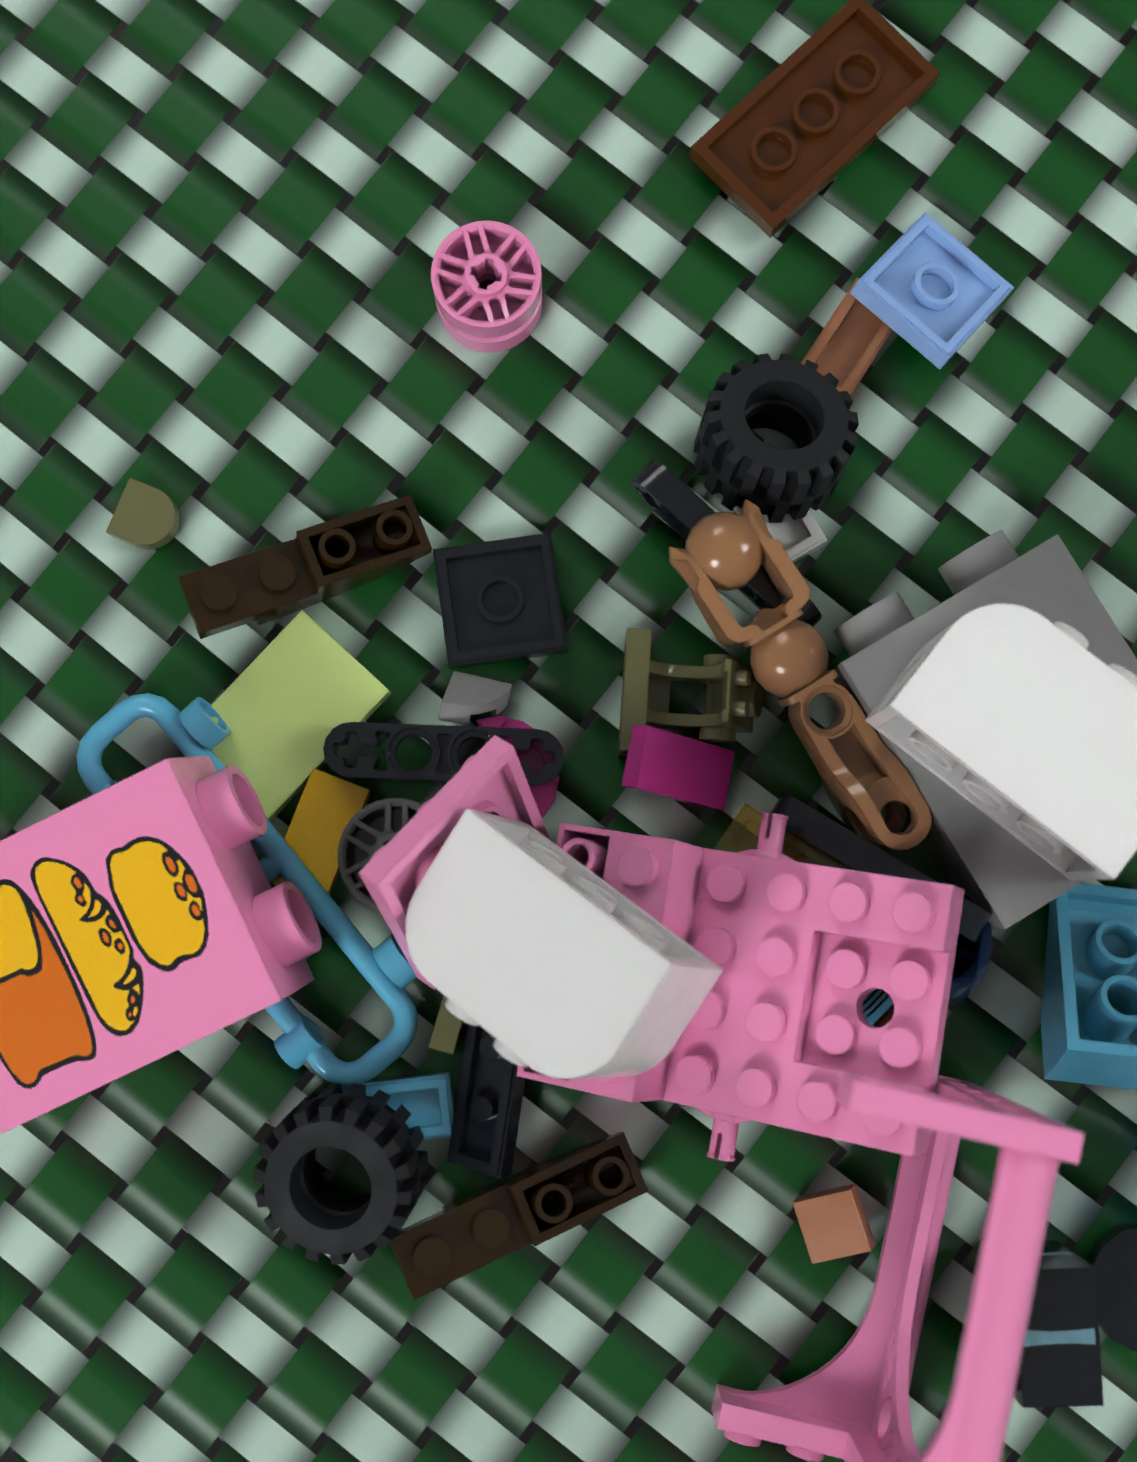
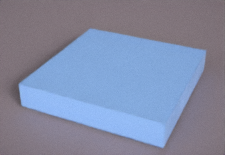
[850,212,1014,370]

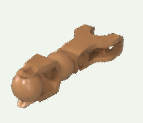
[668,500,932,850]

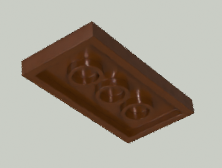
[689,0,941,238]

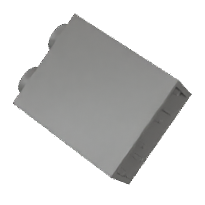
[834,530,1137,929]

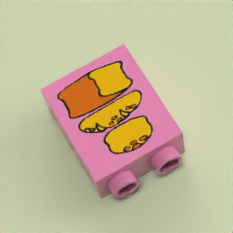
[0,756,322,1133]

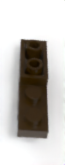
[178,494,432,639]
[390,1132,648,1300]

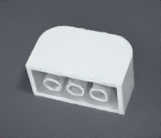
[865,603,1137,881]
[405,808,723,1079]

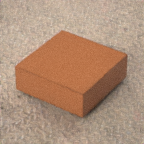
[792,1183,875,1264]

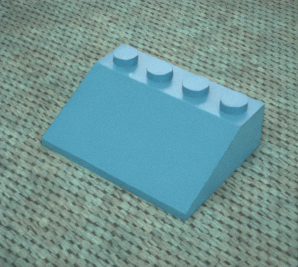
[1040,883,1137,1090]

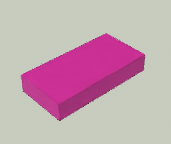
[621,725,735,811]

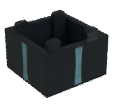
[974,1240,1104,1408]

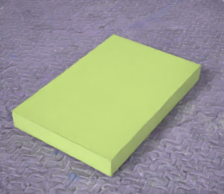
[210,610,391,822]

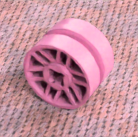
[431,221,543,353]

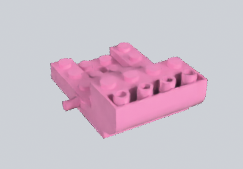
[517,812,965,1162]

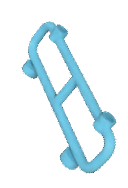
[76,693,418,1087]

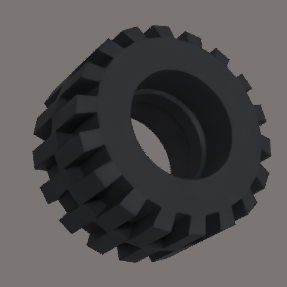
[694,353,859,523]
[253,1083,429,1265]

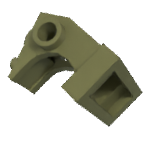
[618,628,763,756]

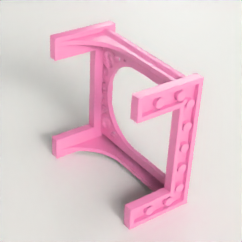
[711,1072,1085,1462]

